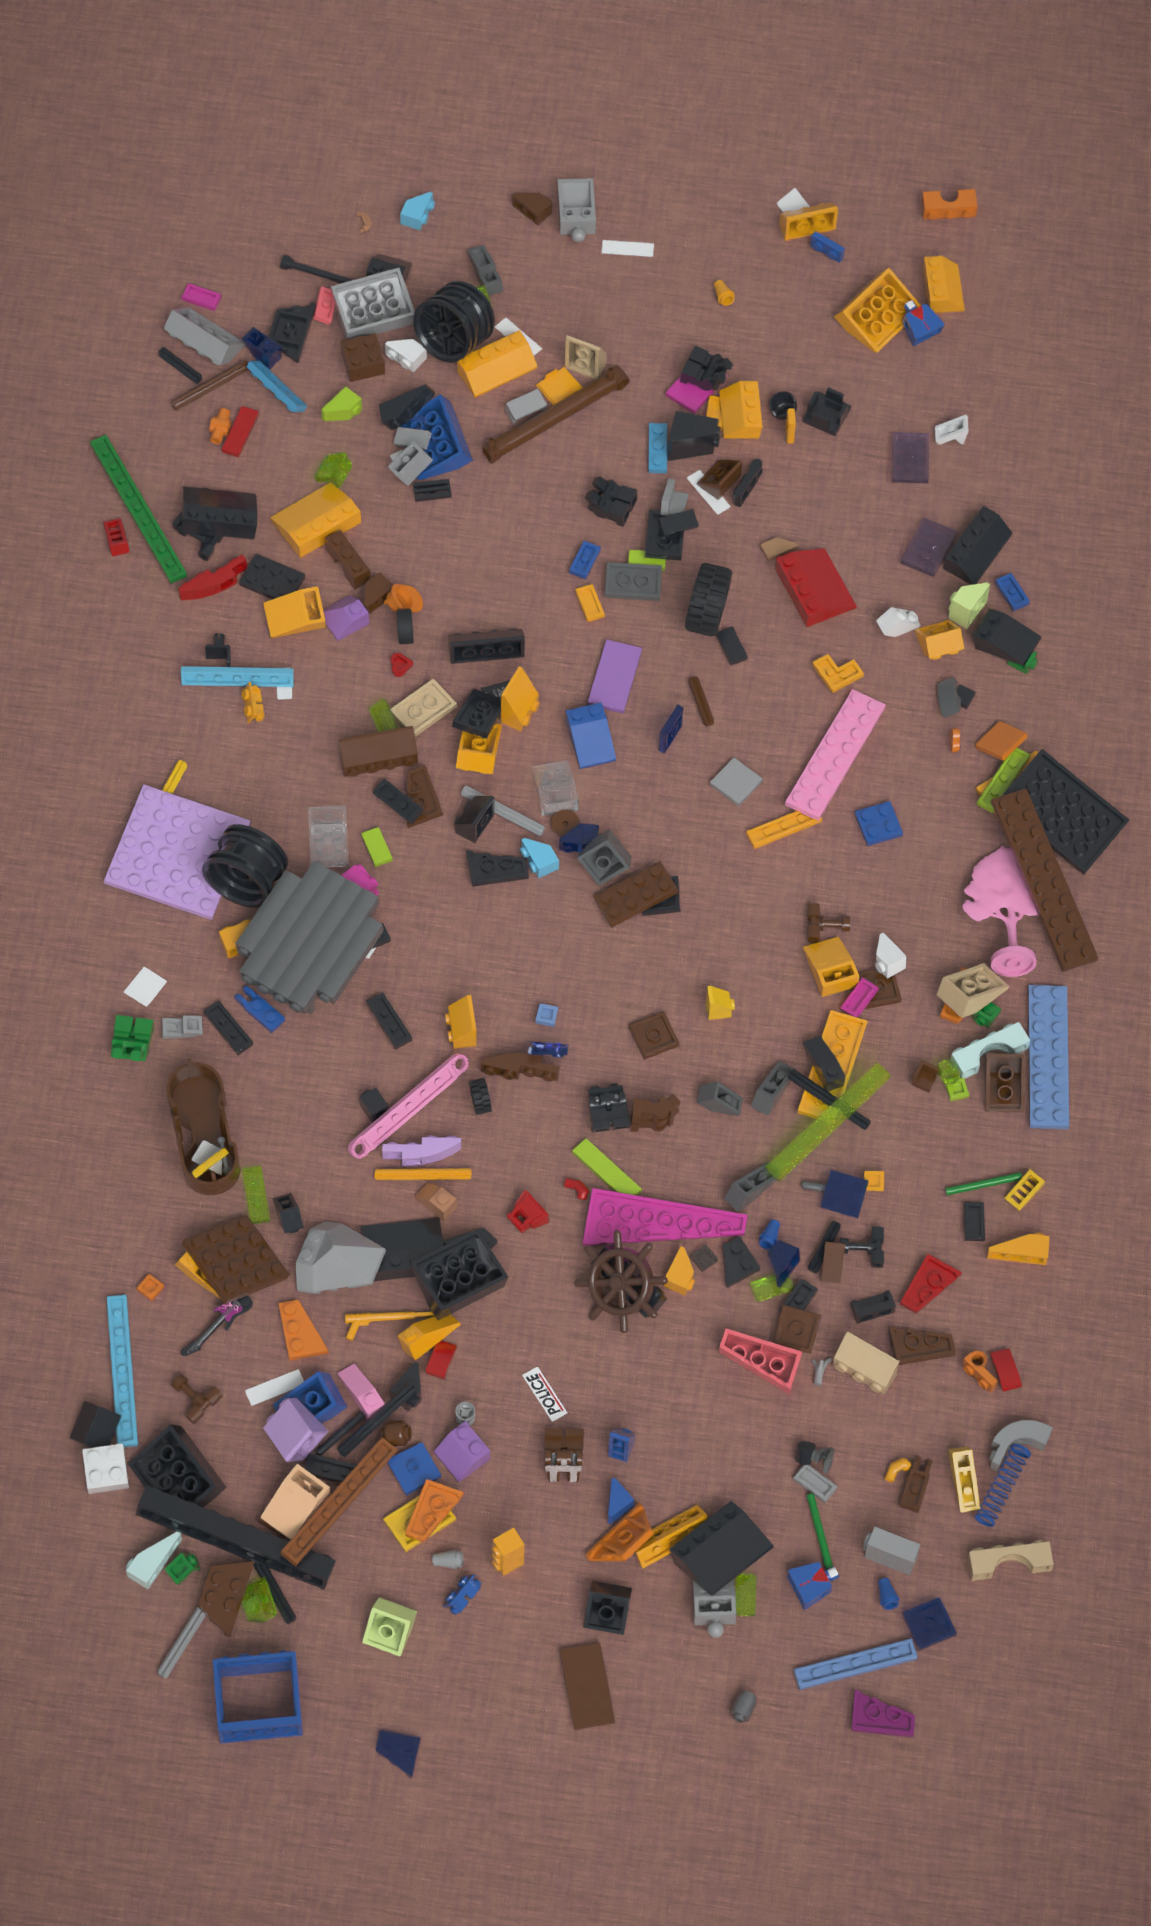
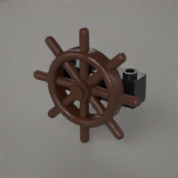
[574,1230,668,1333]

